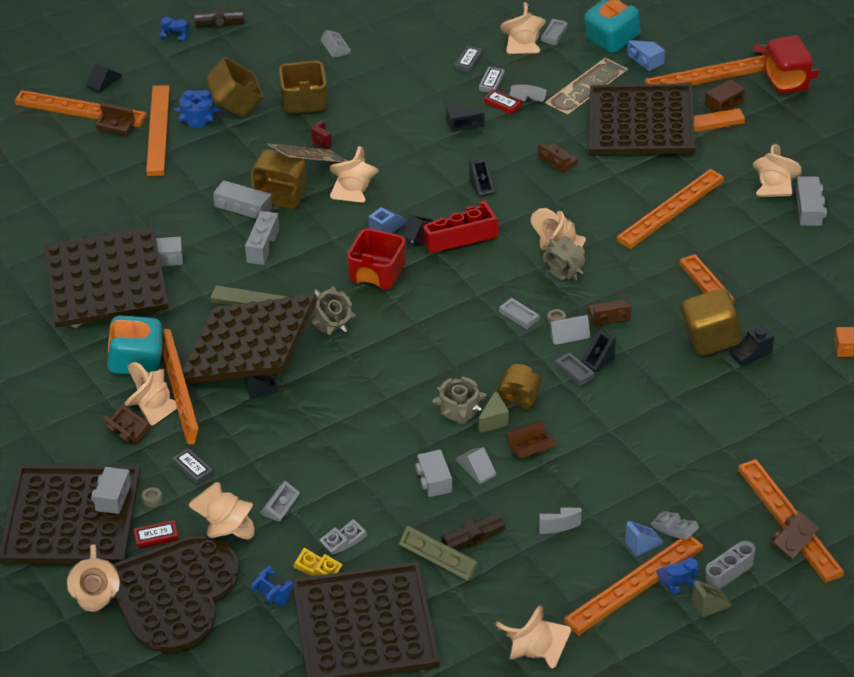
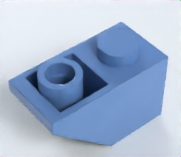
[628,40,665,71]
[369,207,407,233]

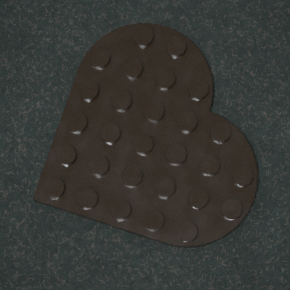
[112,536,239,653]

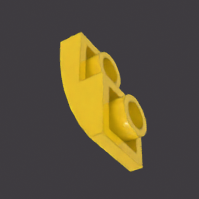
[293,548,343,576]

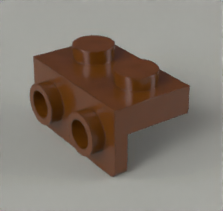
[95,103,135,136]
[103,404,151,445]
[507,421,556,458]
[770,512,819,560]

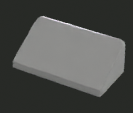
[321,30,351,58]
[550,315,590,345]
[260,480,300,522]

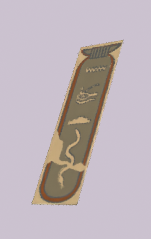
[545,58,628,114]
[268,144,347,162]

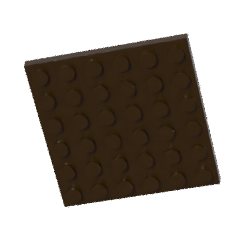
[589,84,695,155]
[44,227,169,328]
[182,294,317,384]
[0,465,140,564]
[292,562,440,677]

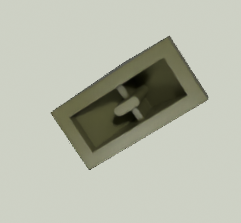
[479,392,509,433]
[692,580,731,618]

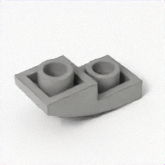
[509,85,547,102]
[539,507,581,534]
[651,511,699,540]
[319,519,368,554]

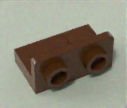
[538,143,578,173]
[588,299,631,326]

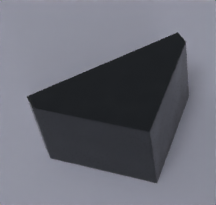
[87,63,122,93]
[469,157,496,196]
[581,329,616,372]
[244,374,279,399]

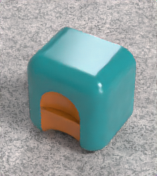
[584,0,641,52]
[107,315,162,374]

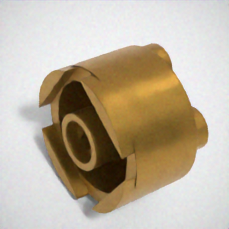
[497,364,542,410]

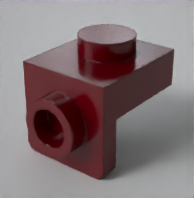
[311,121,332,150]

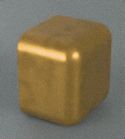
[206,57,264,117]
[279,61,327,114]
[251,149,307,209]
[680,288,742,356]

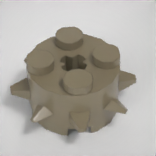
[542,236,585,280]
[310,286,355,335]
[432,377,487,424]

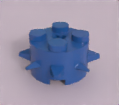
[174,90,221,128]

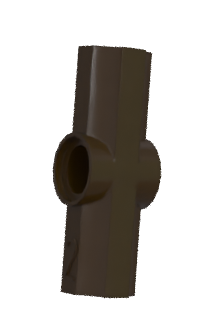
[194,7,244,28]
[441,513,505,550]

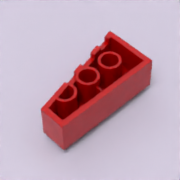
[422,200,498,253]

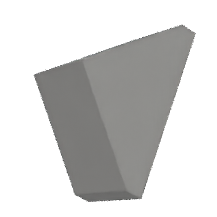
[456,447,496,484]

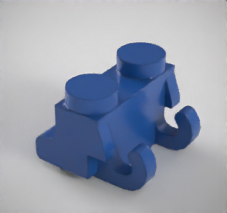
[160,17,190,42]
[656,558,699,595]
[251,566,294,606]

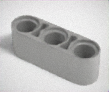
[704,541,755,589]

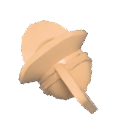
[500,2,546,55]
[753,144,802,197]
[330,146,379,203]
[531,208,586,251]
[124,362,177,426]
[189,482,255,540]
[67,545,120,612]
[495,605,571,668]

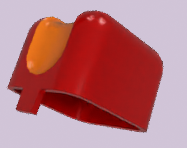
[764,35,819,94]
[347,228,406,290]

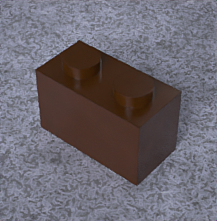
[705,79,745,113]

